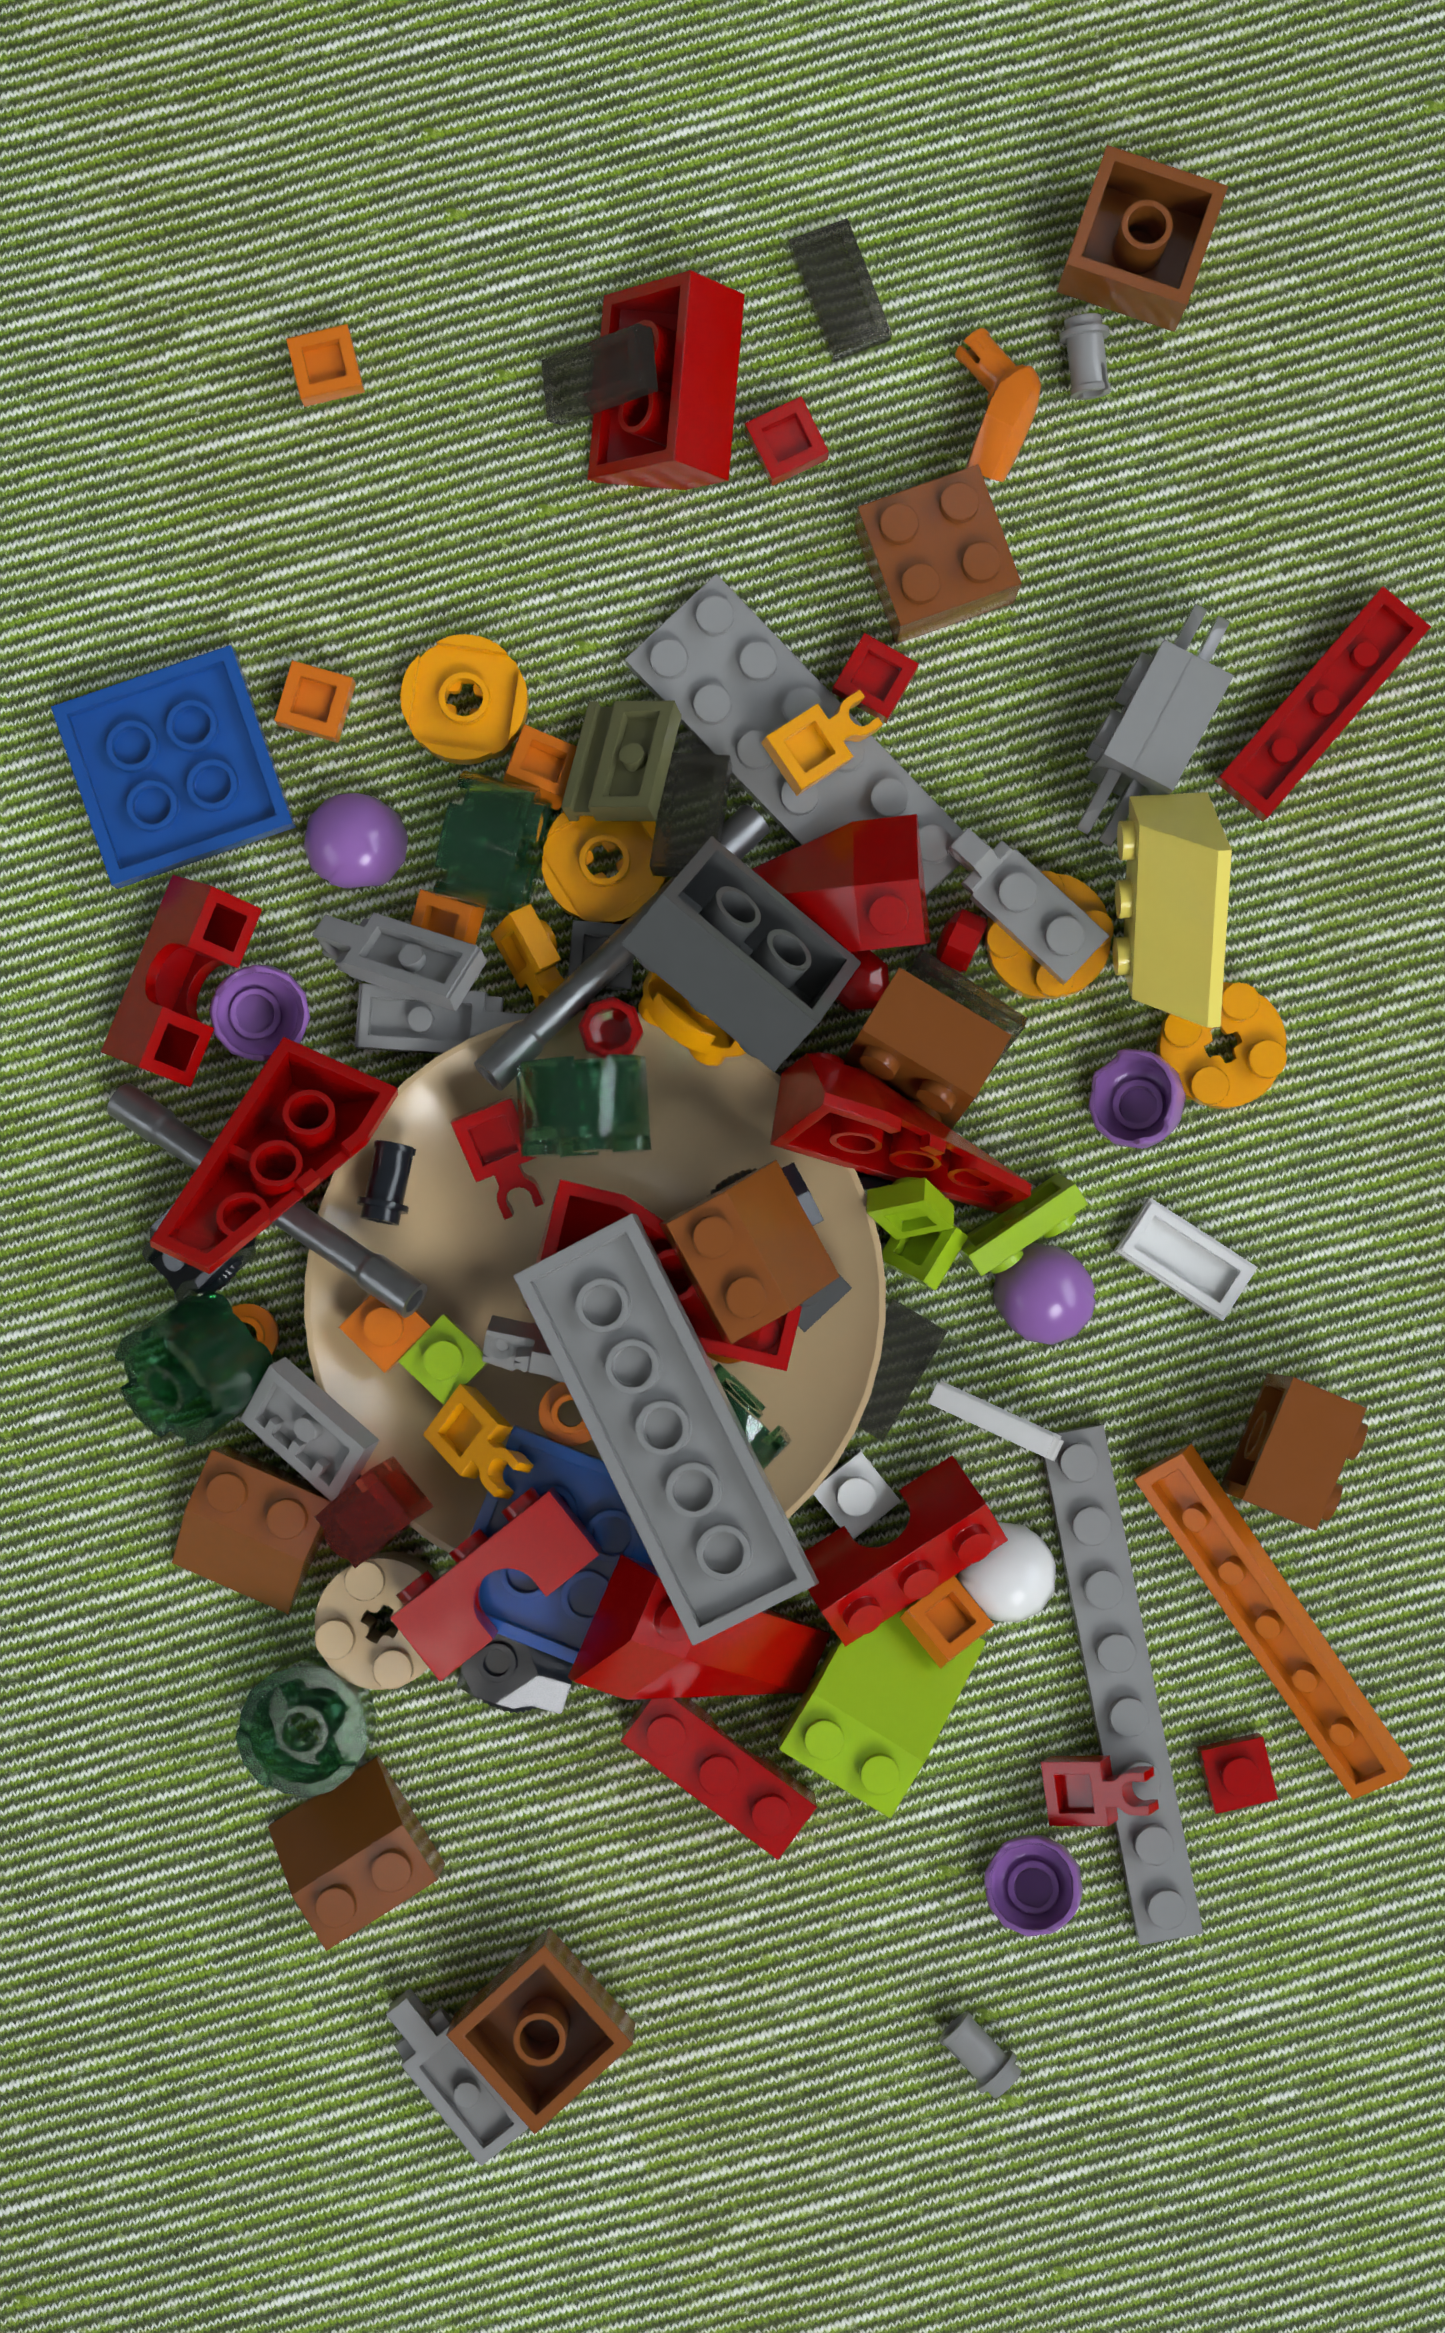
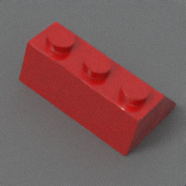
[587,270,745,490]

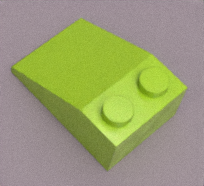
[777,1599,986,1819]

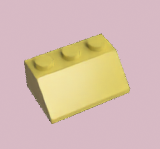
[1113,792,1232,1028]

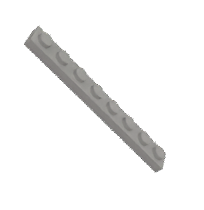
[1042,1424,1203,1945]

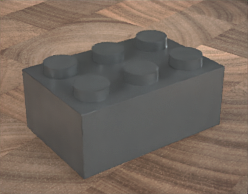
[621,836,861,1072]

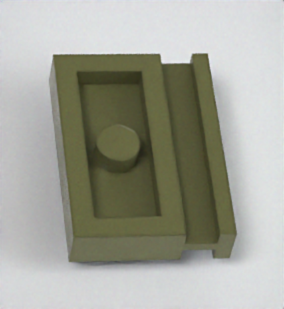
[561,700,682,821]

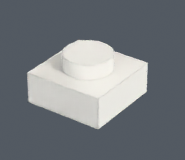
[814,1450,901,1539]

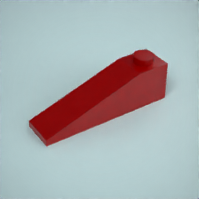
[752,814,931,952]
[150,1037,398,1274]
[770,1052,1032,1214]
[525,1179,802,1371]
[568,1554,830,1700]

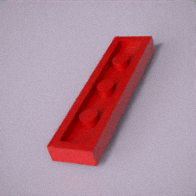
[1215,586,1431,822]

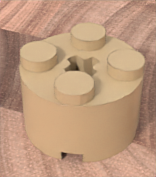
[315,1551,440,1690]

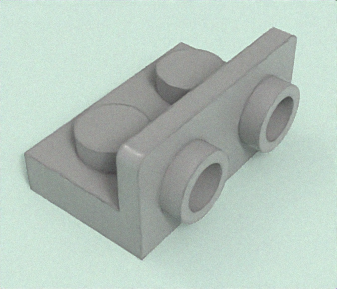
[240,1357,379,1503]

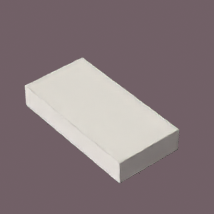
[1113,1198,1258,1321]
[928,1381,1064,1462]

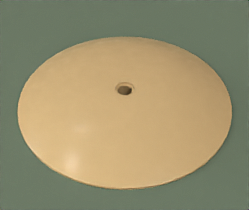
[304,1010,886,1553]

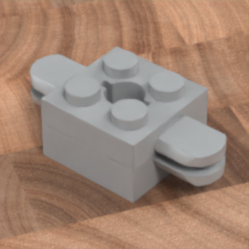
[1076,604,1234,847]

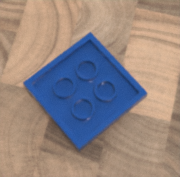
[51,645,296,889]
[470,1425,654,1664]

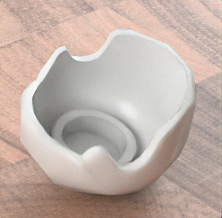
[957,1522,1056,1623]

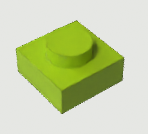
[866,1177,954,1240]
[882,1226,968,1291]
[398,1314,488,1405]

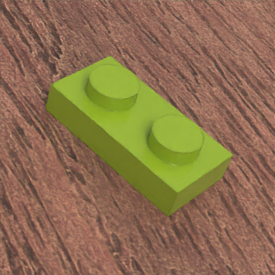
[960,1173,1088,1277]

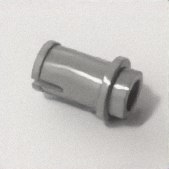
[1059,313,1111,400]
[938,2011,1021,2098]

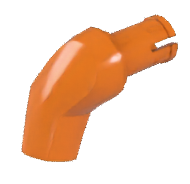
[955,328,1041,482]

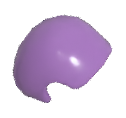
[303,793,408,889]
[209,965,310,1061]
[1088,1048,1186,1149]
[993,1243,1096,1345]
[984,1835,1083,1937]

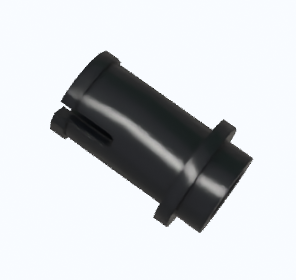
[357,1140,416,1226]

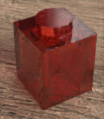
[314,1456,434,1568]

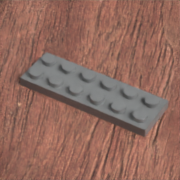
[625,574,964,896]
[513,1214,819,1646]

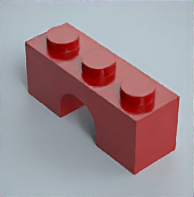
[101,875,262,1088]
[804,1455,1008,1647]
[390,1487,602,1682]
[620,1698,817,1860]

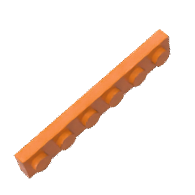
[1134,1444,1412,1800]

